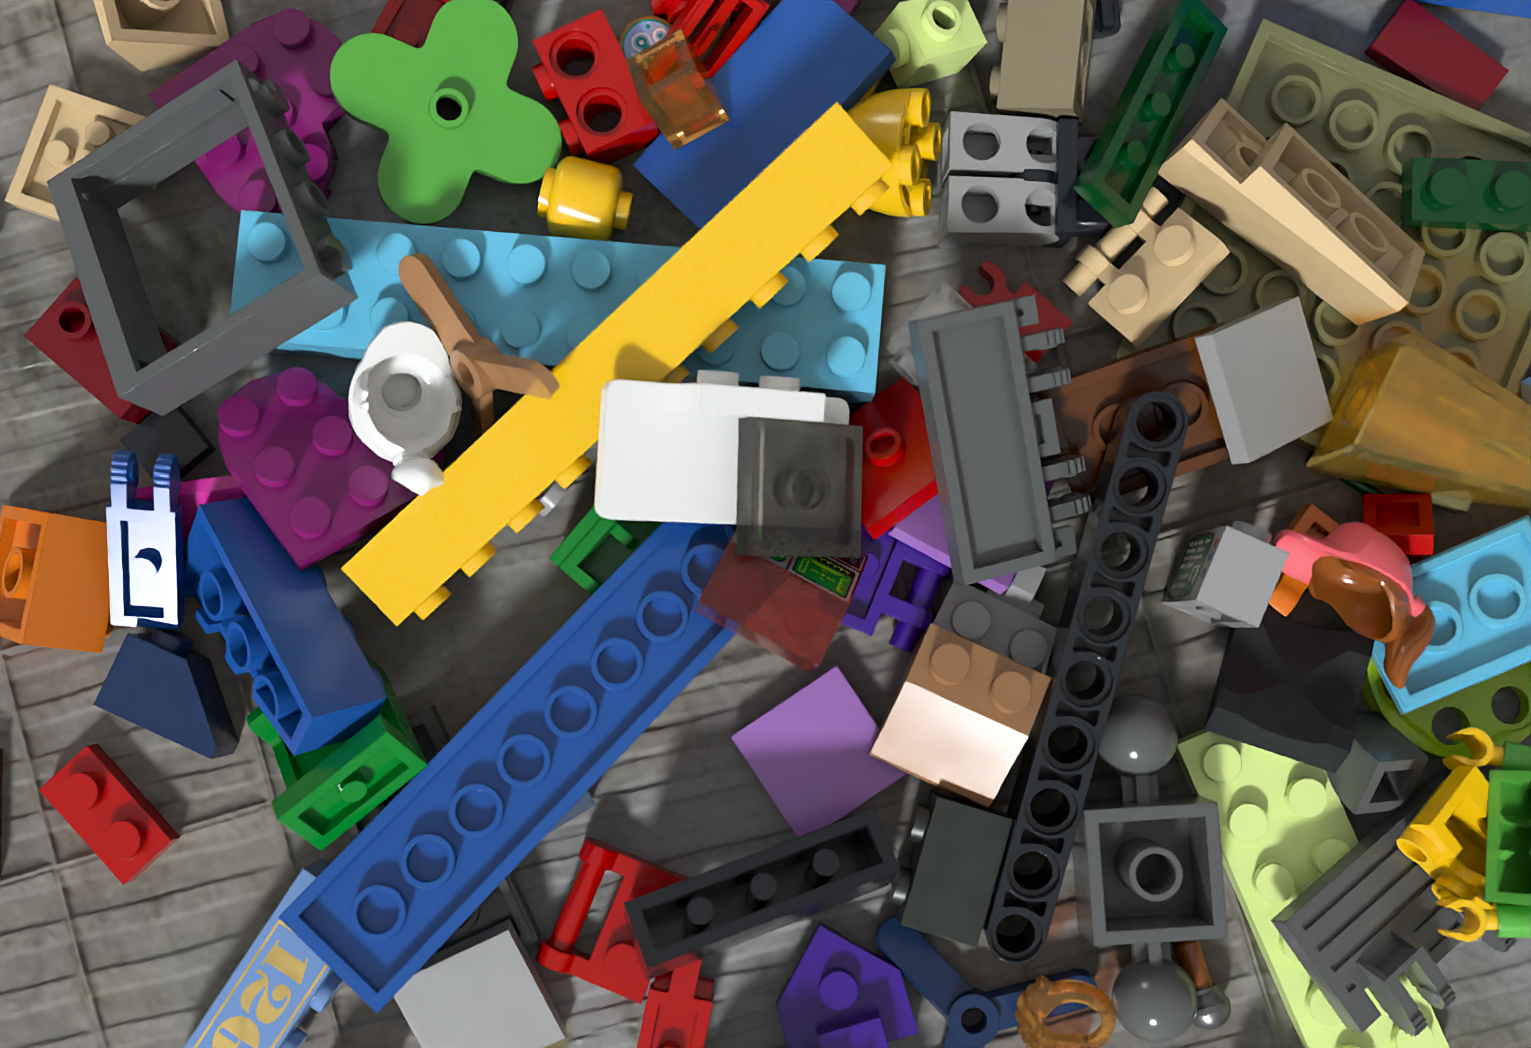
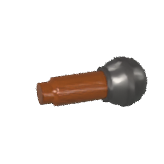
[1174,940,1231,1030]

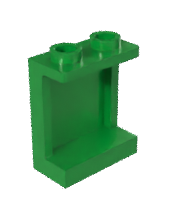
[246,652,428,851]

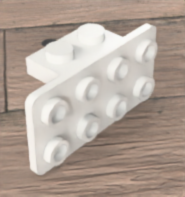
[595,370,849,528]

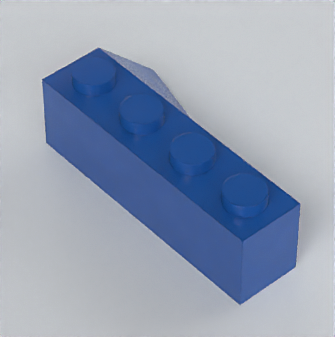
[183,497,387,756]

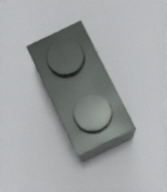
[889,790,1013,948]

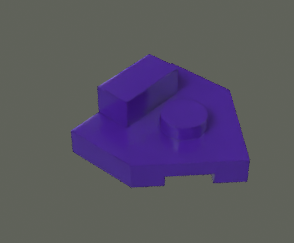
[776,921,918,1048]

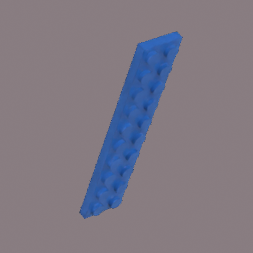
[278,521,841,1013]

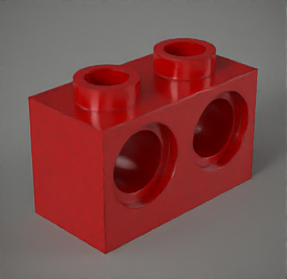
[531,8,659,164]

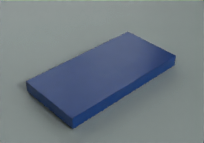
[632,0,896,230]

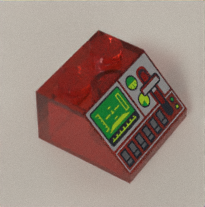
[694,525,869,672]

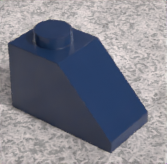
[93,628,239,759]

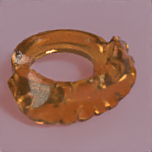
[1015,975,1116,1048]

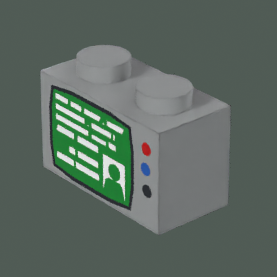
[1161,521,1289,628]

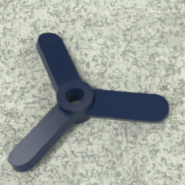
[875,917,1098,1048]

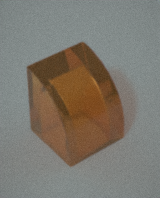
[626,29,730,150]

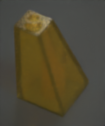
[1305,331,1531,512]

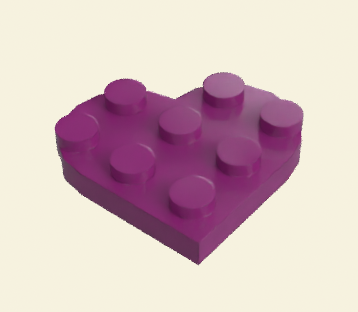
[148,8,345,215]
[218,367,444,572]

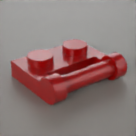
[535,837,689,1004]

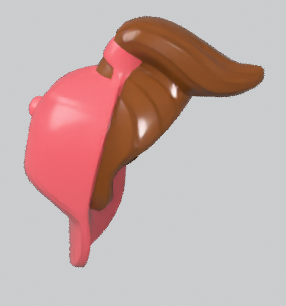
[1273,522,1435,689]

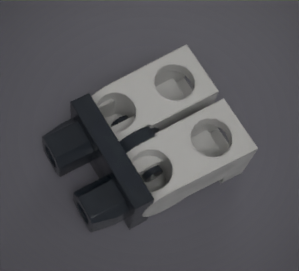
[938,111,1108,248]

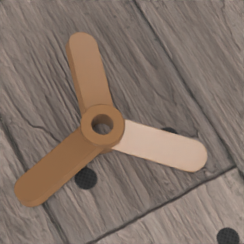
[398,252,560,443]

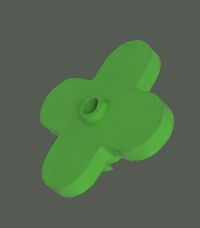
[330,0,562,226]

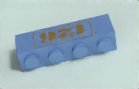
[184,859,344,1048]

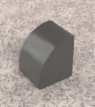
[1326,711,1429,814]

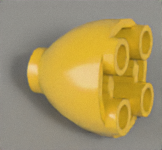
[846,88,942,218]

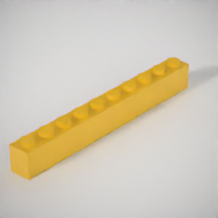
[341,102,893,626]

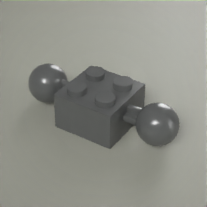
[1072,694,1228,1043]

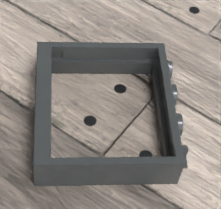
[47,59,358,416]

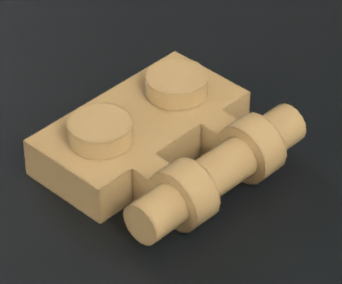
[1062,186,1230,348]

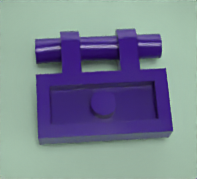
[812,514,952,653]

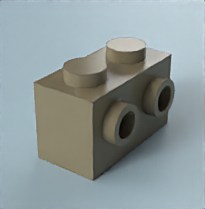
[990,0,1097,126]

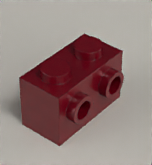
[24,278,182,424]

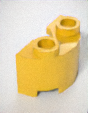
[1396,765,1493,913]

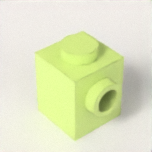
[874,0,987,89]

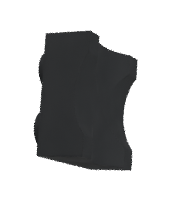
[1204,605,1375,773]

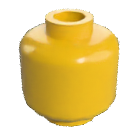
[537,156,634,241]

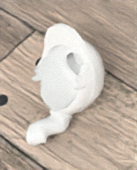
[348,321,462,496]

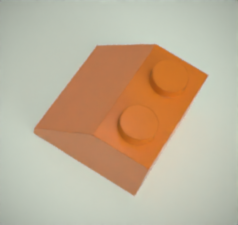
[0,504,115,653]

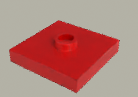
[842,377,938,540]

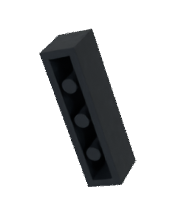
[624,808,900,980]

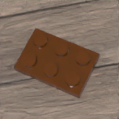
[1037,322,1230,504]

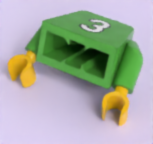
[1436,727,1531,942]

